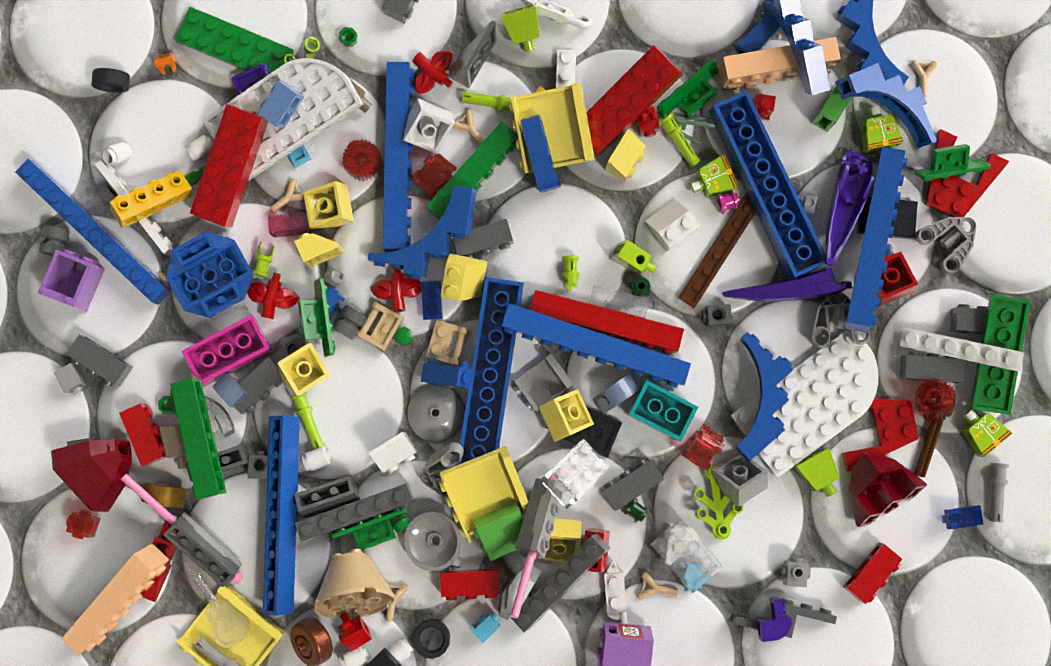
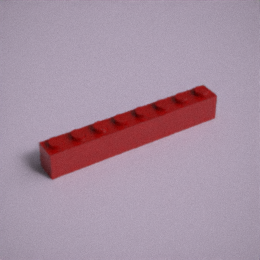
[530,290,684,355]

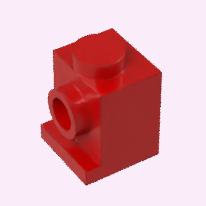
[753,93,776,121]

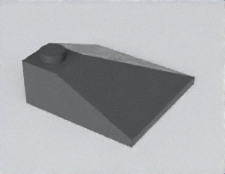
[448,20,497,88]

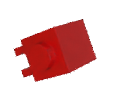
[635,106,660,138]
[338,612,372,651]

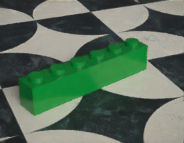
[426,121,519,220]
[170,378,227,500]

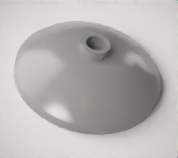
[408,385,465,442]
[404,511,462,571]

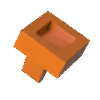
[153,52,177,75]

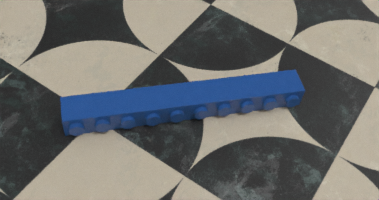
[383,62,414,252]
[845,147,908,333]
[15,158,171,305]
[499,303,691,388]
[262,416,300,616]

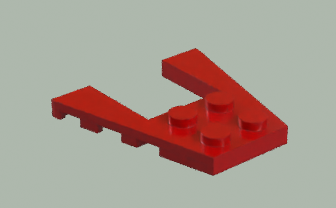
[925,129,1009,217]
[842,398,919,472]

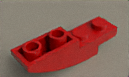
[140,520,177,602]

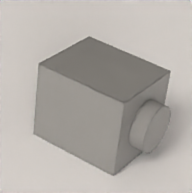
[54,363,88,395]

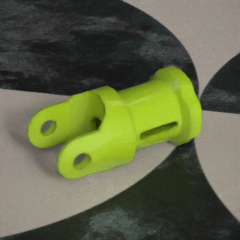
[253,242,275,278]
[562,255,579,291]

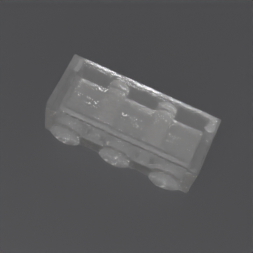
[588,285,650,318]

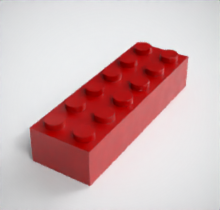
[586,45,684,155]
[190,104,269,227]

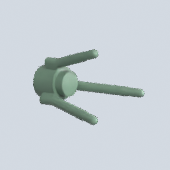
[673,114,715,145]

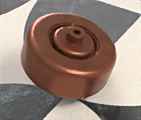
[290,617,333,666]

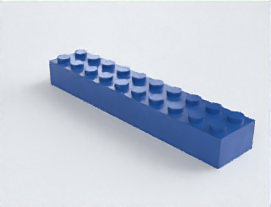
[708,91,825,281]
[457,277,524,465]

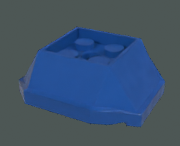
[166,231,254,318]

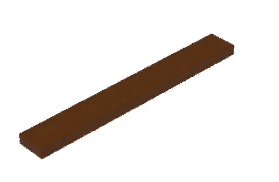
[678,192,756,309]

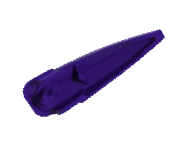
[825,151,875,266]
[722,267,853,302]

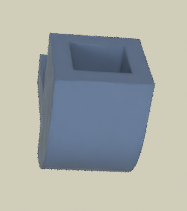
[213,372,249,408]
[593,373,640,414]

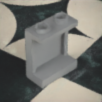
[513,354,574,412]

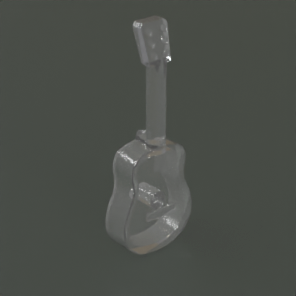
[183,559,251,648]

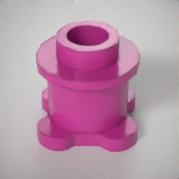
[716,191,740,214]

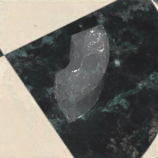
[205,396,235,439]

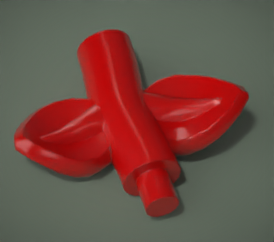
[412,50,453,94]
[370,268,424,312]
[247,273,300,320]

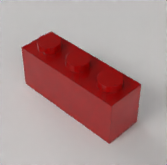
[119,403,167,466]
[843,542,902,604]
[440,568,500,600]

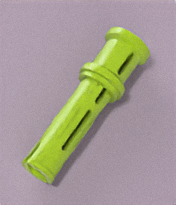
[462,91,511,112]
[657,112,700,167]
[290,391,324,450]

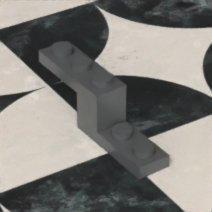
[731,598,837,638]

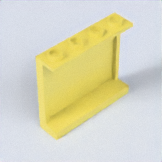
[509,82,595,173]
[439,446,529,543]
[176,584,286,666]

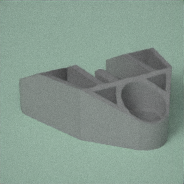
[915,217,977,274]
[812,292,870,349]
[420,443,464,497]
[498,565,541,621]

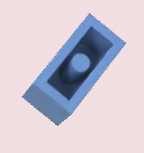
[258,81,304,129]

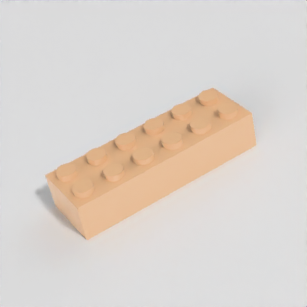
[718,37,841,91]
[62,544,169,656]

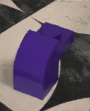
[756,597,792,642]

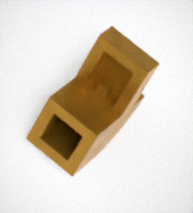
[141,482,187,508]

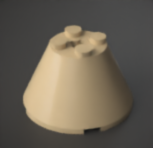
[314,549,395,618]

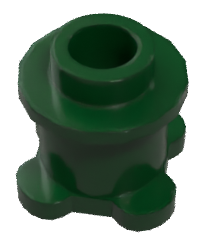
[629,277,651,299]
[623,498,648,523]

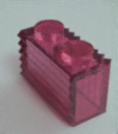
[268,212,311,237]

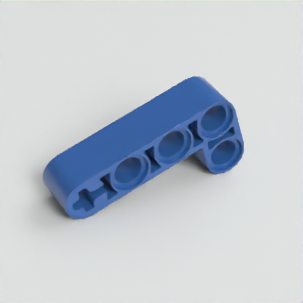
[521,114,561,193]

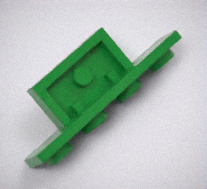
[657,59,718,117]
[914,144,991,181]
[298,278,335,357]
[331,507,408,551]

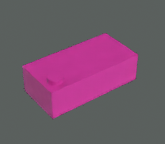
[181,315,272,387]

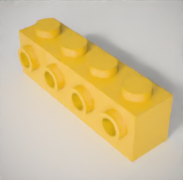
[110,170,192,229]

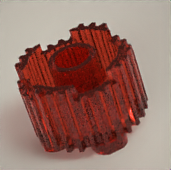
[342,139,383,182]
[413,153,457,197]
[915,378,956,422]
[682,424,725,470]

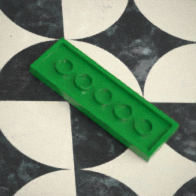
[175,7,294,73]
[970,294,1031,415]

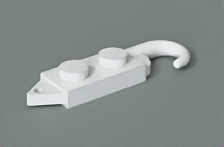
[521,0,593,28]
[604,560,627,624]

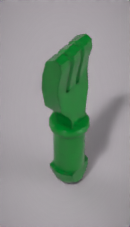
[184,165,206,187]

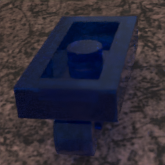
[421,280,443,320]
[941,505,984,529]

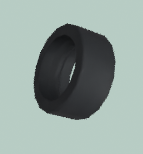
[91,68,130,93]
[413,619,450,659]

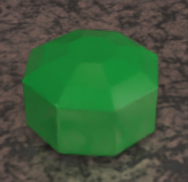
[339,27,358,47]
[394,327,413,346]
[158,396,175,414]
[392,516,411,533]

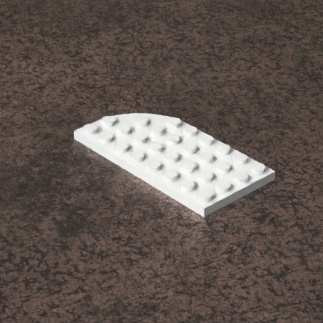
[203,58,364,181]
[730,329,878,478]

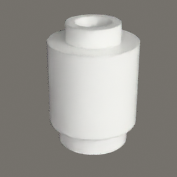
[186,135,214,161]
[102,142,132,165]
[302,446,332,471]
[387,637,415,663]
[339,646,370,666]

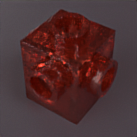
[66,509,101,539]

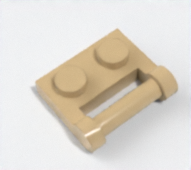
[356,301,404,351]
[426,320,470,366]

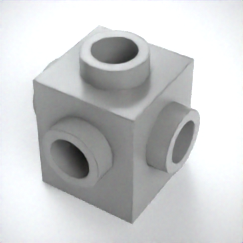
[781,557,811,587]

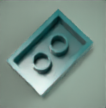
[627,380,698,442]

